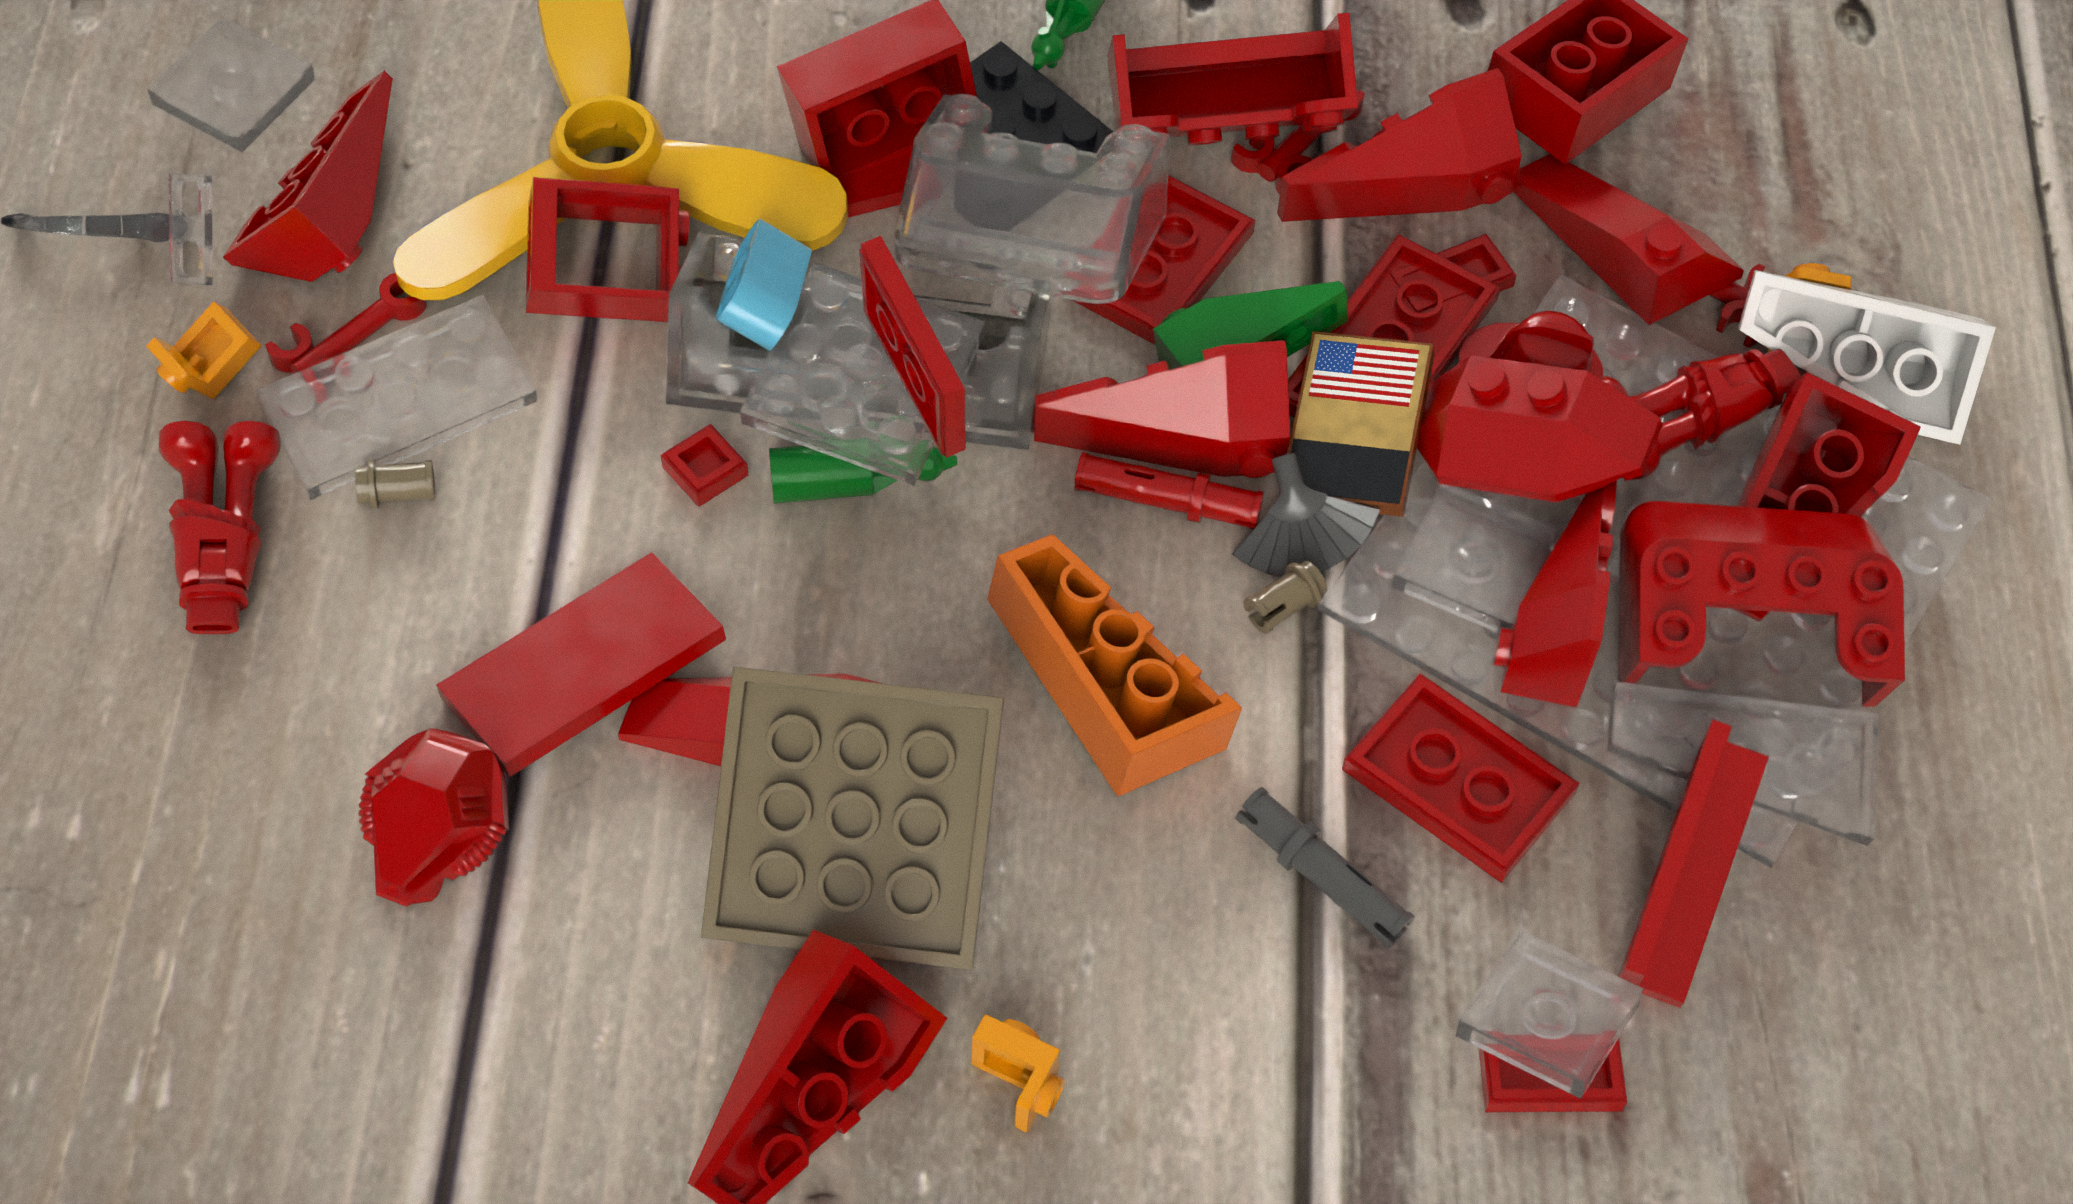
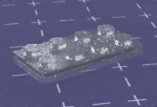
[256,295,537,500]

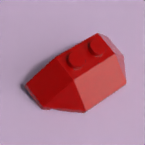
[1417,355,1662,503]

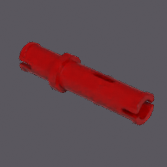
[1074,452,1264,530]

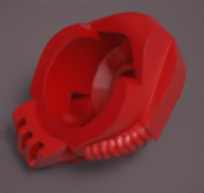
[358,728,509,907]

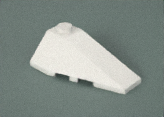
[1738,270,1996,445]

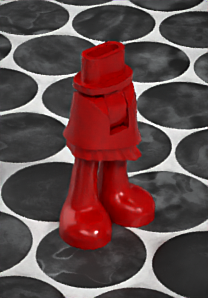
[1598,349,1801,480]
[158,420,281,634]

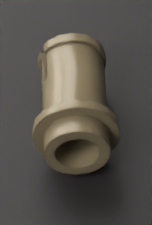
[355,459,435,509]
[1243,561,1327,634]

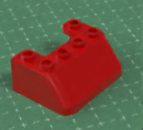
[1107,13,1358,151]
[1618,501,1905,707]

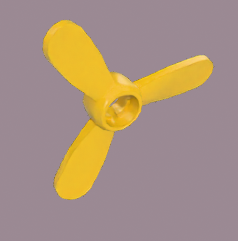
[393,0,848,300]

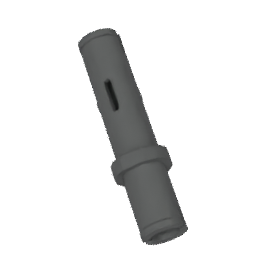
[1235,787,1415,949]

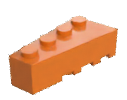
[987,534,1243,797]

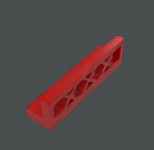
[1616,719,1769,1008]

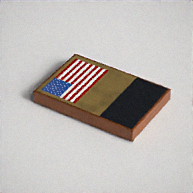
[1279,331,1435,517]

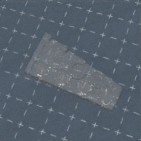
[1607,682,1878,846]

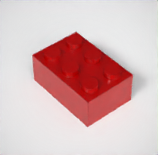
[777,0,982,178]
[1487,0,1689,165]

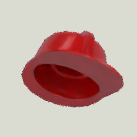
[1458,311,1603,377]

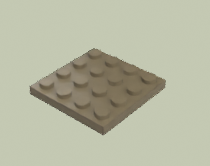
[701,666,1004,970]

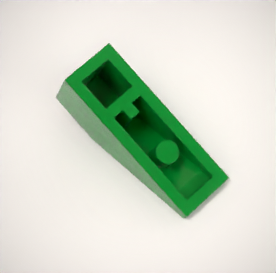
[1153,281,1348,370]

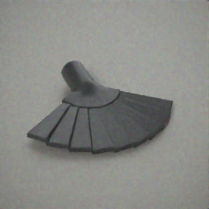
[1232,453,1380,576]

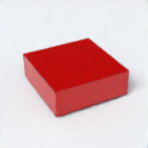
[661,424,749,507]

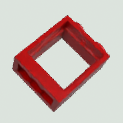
[526,177,689,322]

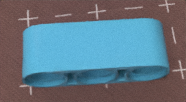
[715,218,812,351]

